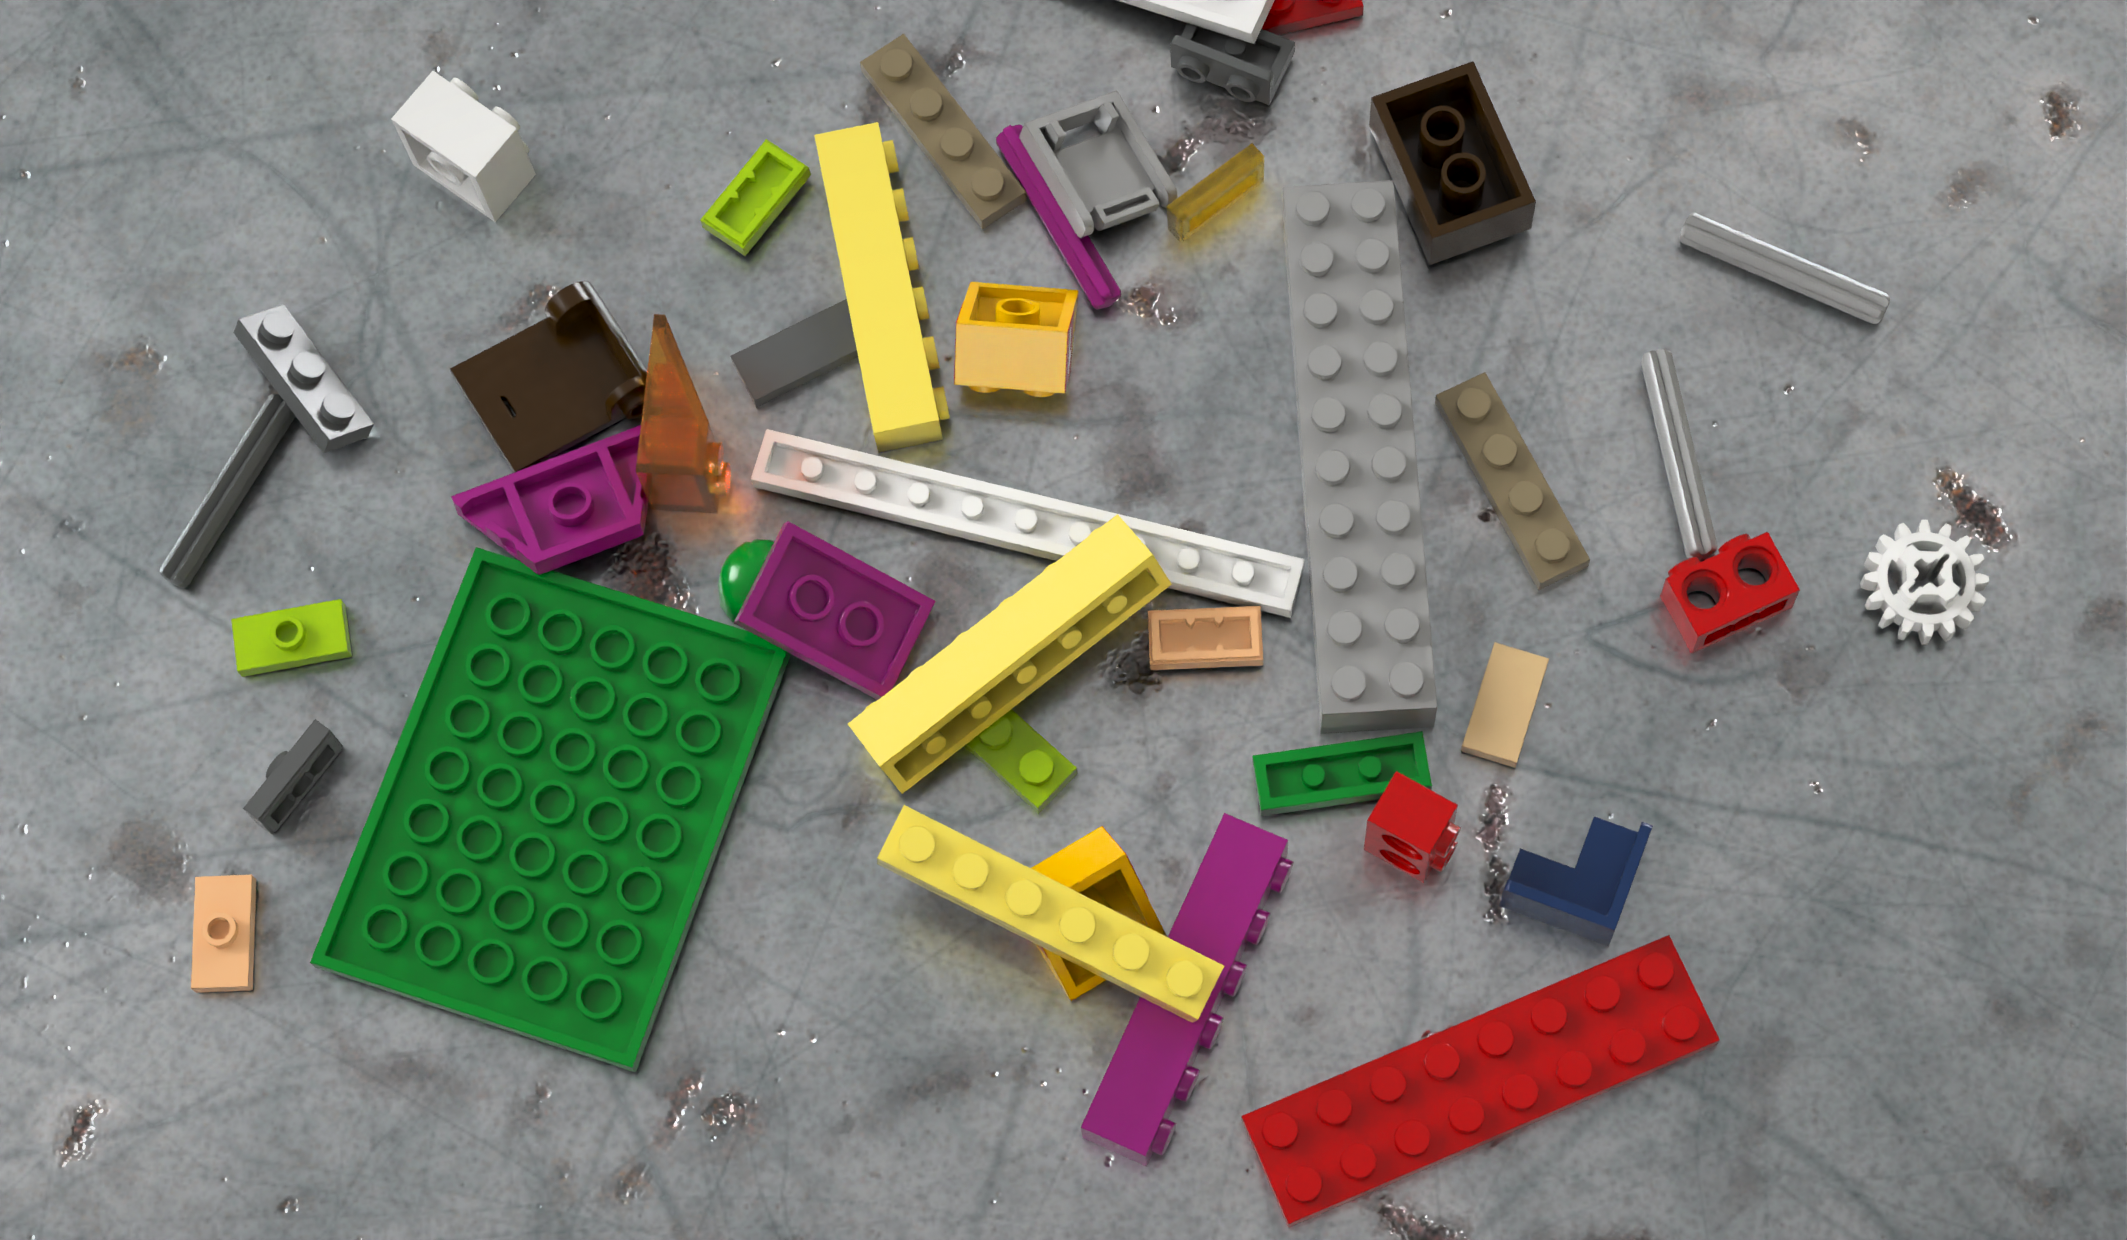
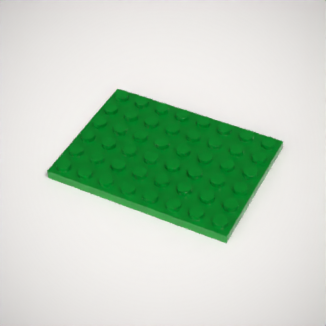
[310,547,791,1072]

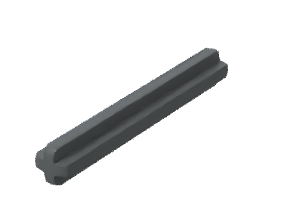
[160,393,295,588]

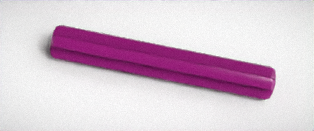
[996,124,1121,310]

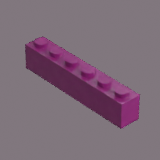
[1081,813,1294,1166]

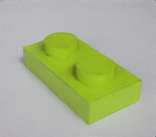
[964,709,1078,814]

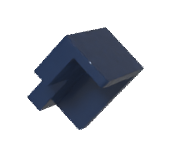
[1499,816,1653,947]

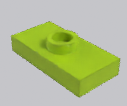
[700,139,811,256]
[231,599,352,677]

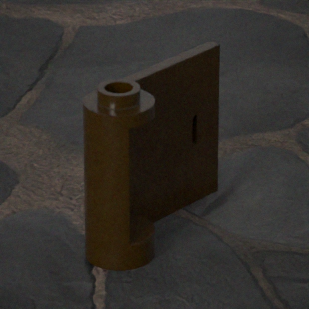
[450,281,659,473]

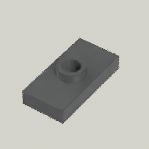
[243,719,343,834]

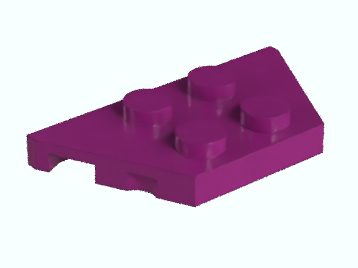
[451,421,658,575]

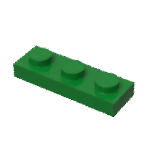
[1252,731,1432,816]

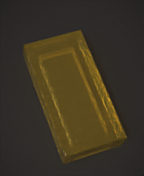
[1167,143,1264,242]

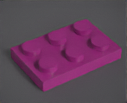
[734,521,935,700]

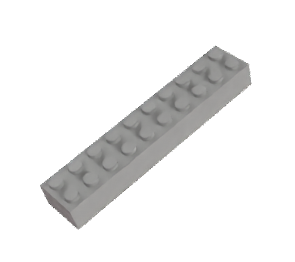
[1283,180,1437,734]

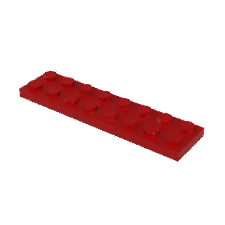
[1241,935,1720,1228]

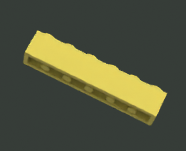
[814,122,950,453]
[848,514,1172,794]
[877,805,1224,1023]

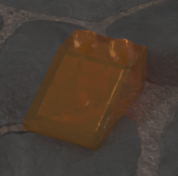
[636,314,731,514]

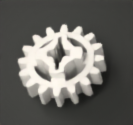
[1860,520,1989,645]

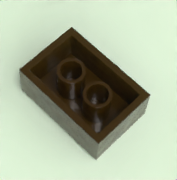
[1369,61,1536,265]

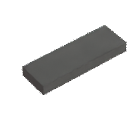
[730,299,858,408]

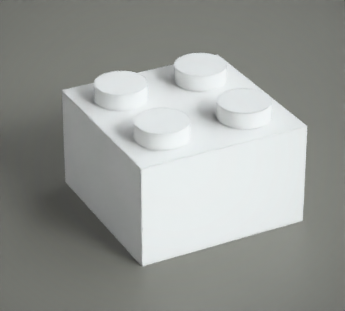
[391,71,536,222]

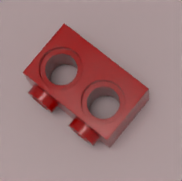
[1660,531,1800,654]
[1364,771,1461,883]

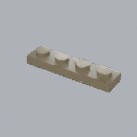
[860,34,1027,229]
[1435,372,1590,590]

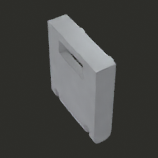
[1019,91,1178,238]

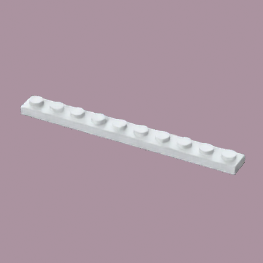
[751,429,1305,618]

